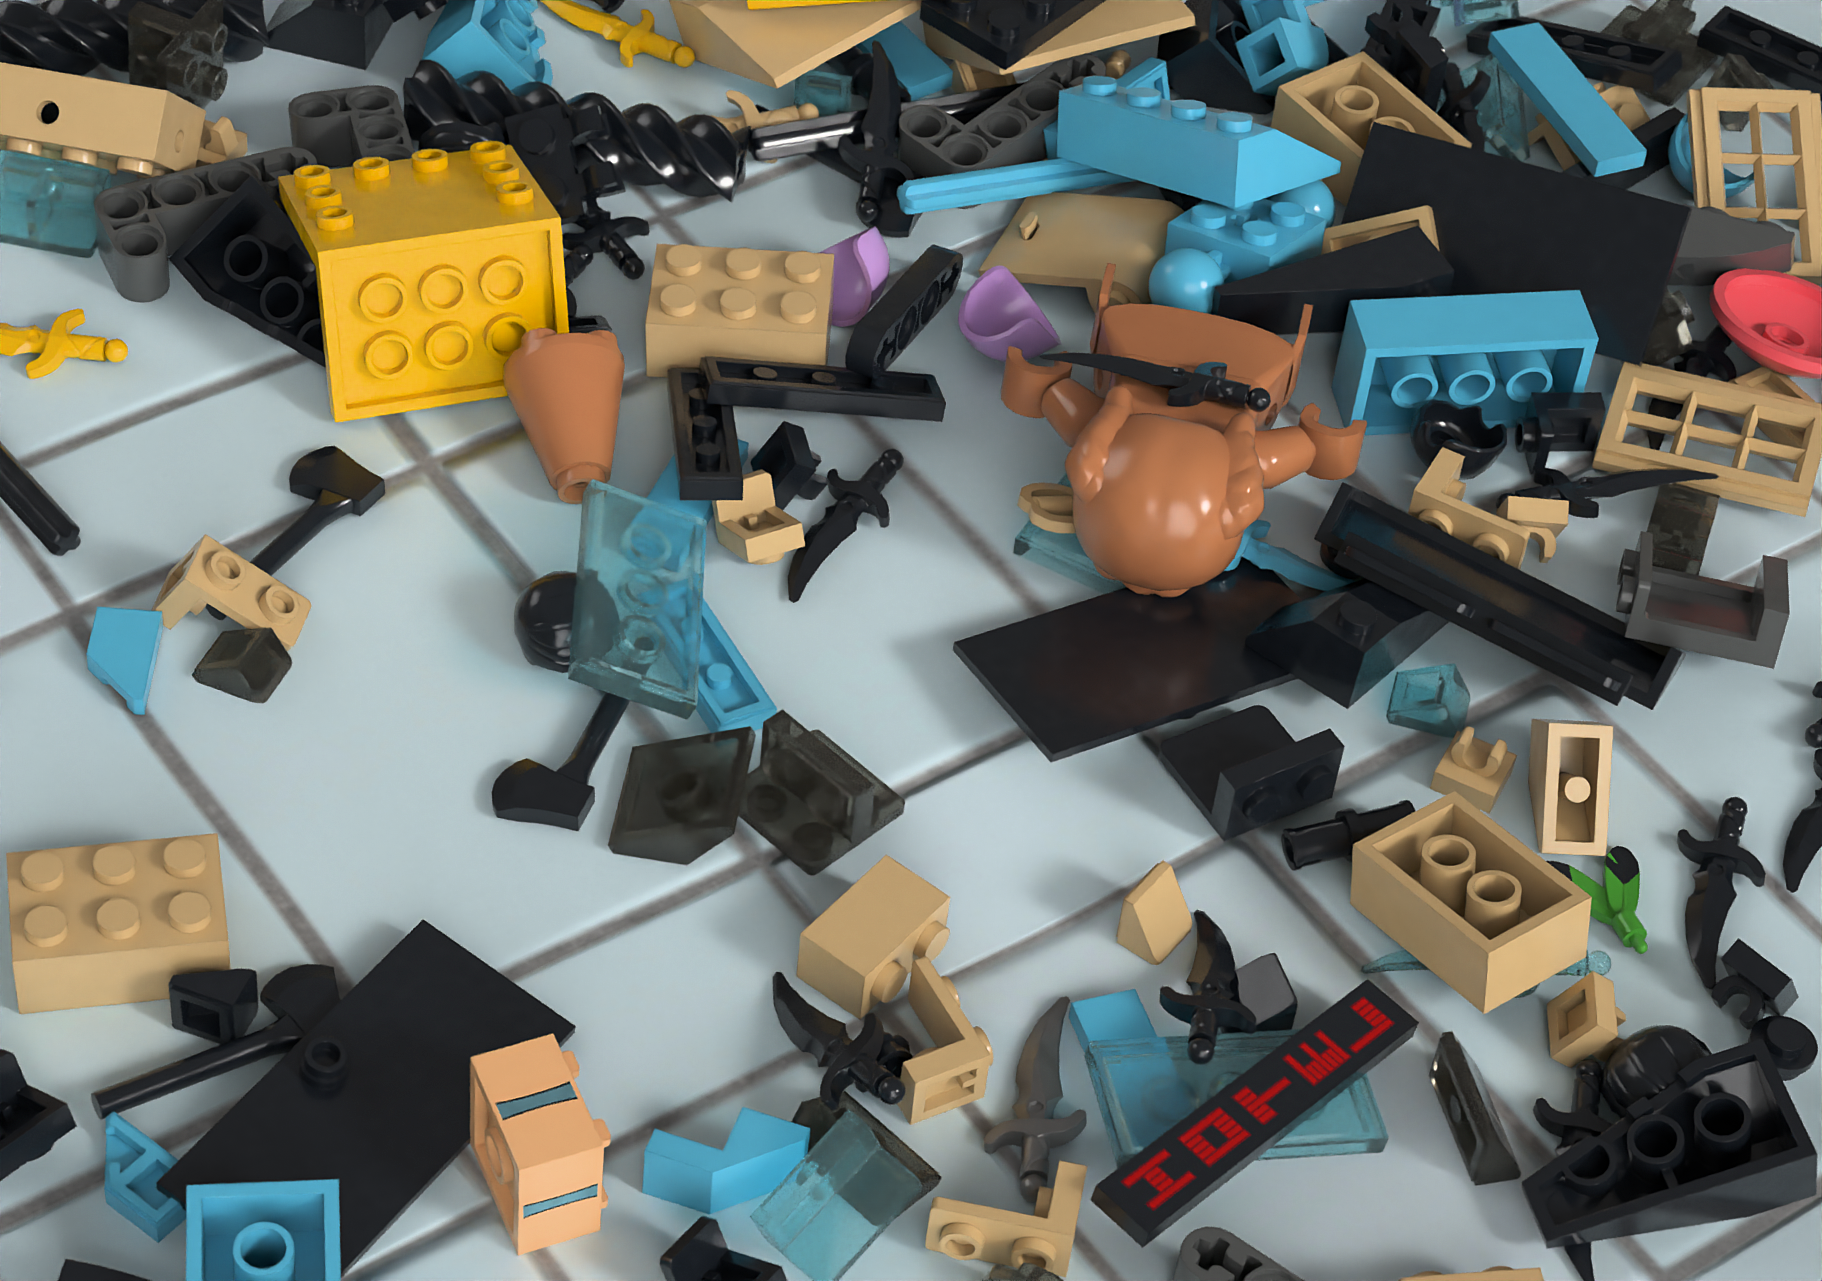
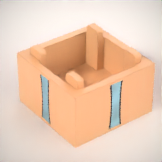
[470,1033,611,1255]

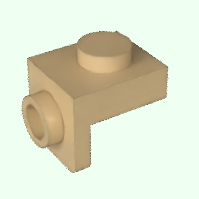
[712,470,805,565]

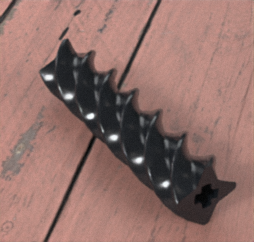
[0,0,269,76]
[403,59,751,203]

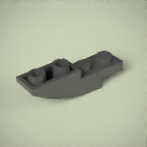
[1668,204,1795,286]

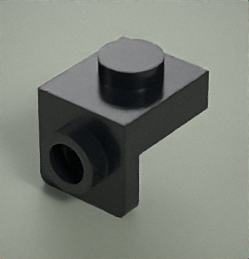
[1515,392,1606,474]
[660,1216,787,1281]

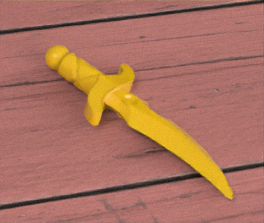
[540,0,695,68]
[0,309,128,379]

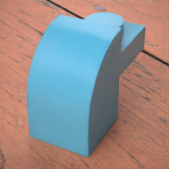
[1235,0,1329,96]

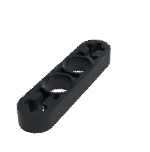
[845,244,963,379]

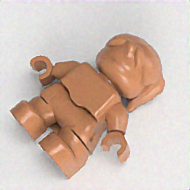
[1001,263,1367,598]

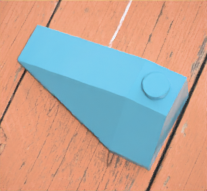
[422,0,553,90]

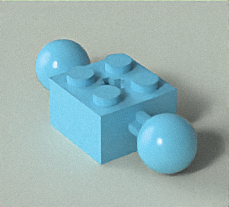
[1148,180,1336,314]

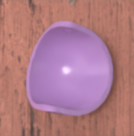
[819,226,890,327]
[958,266,1061,361]

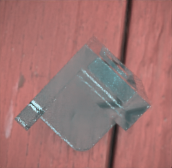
[0,150,111,258]

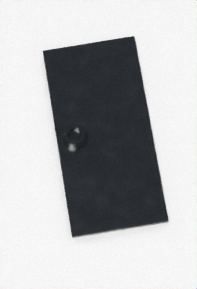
[1341,122,1692,366]
[953,557,1301,763]
[156,919,576,1278]

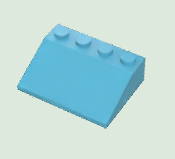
[1056,76,1341,208]

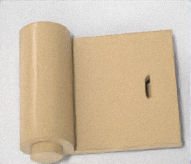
[979,192,1184,314]

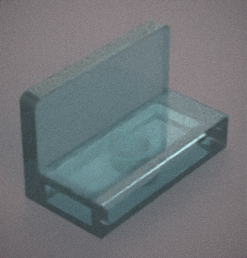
[1439,54,1530,162]
[750,1109,922,1281]

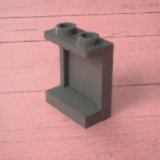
[1616,531,1790,669]

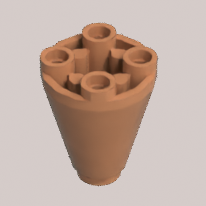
[503,328,625,504]

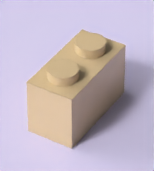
[796,855,950,1019]

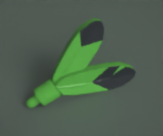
[1546,846,1648,954]

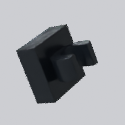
[750,421,828,510]
[1711,938,1798,1030]

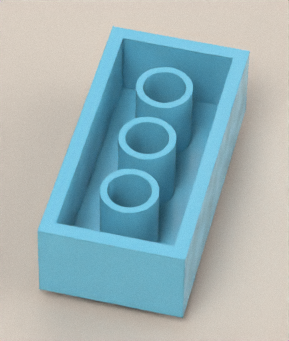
[1331,290,1599,436]
[186,1179,341,1281]

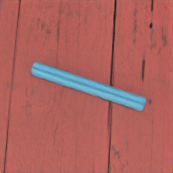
[897,158,1137,215]

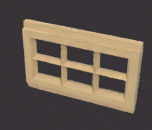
[1686,87,1822,285]
[1592,362,1822,517]

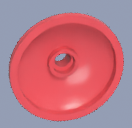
[1709,268,1822,379]

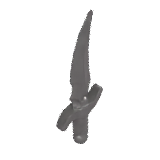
[984,996,1087,1203]

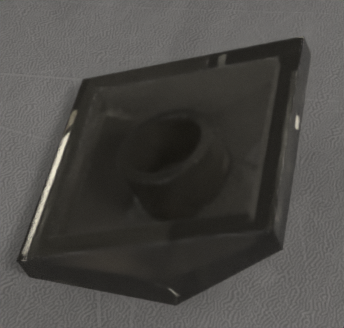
[608,726,756,865]

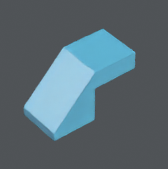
[642,1107,810,1215]

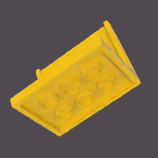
[278,141,569,423]

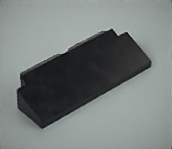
[1314,482,1686,710]

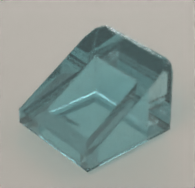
[793,70,854,117]
[1386,663,1470,738]

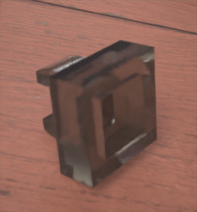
[1706,53,1776,132]

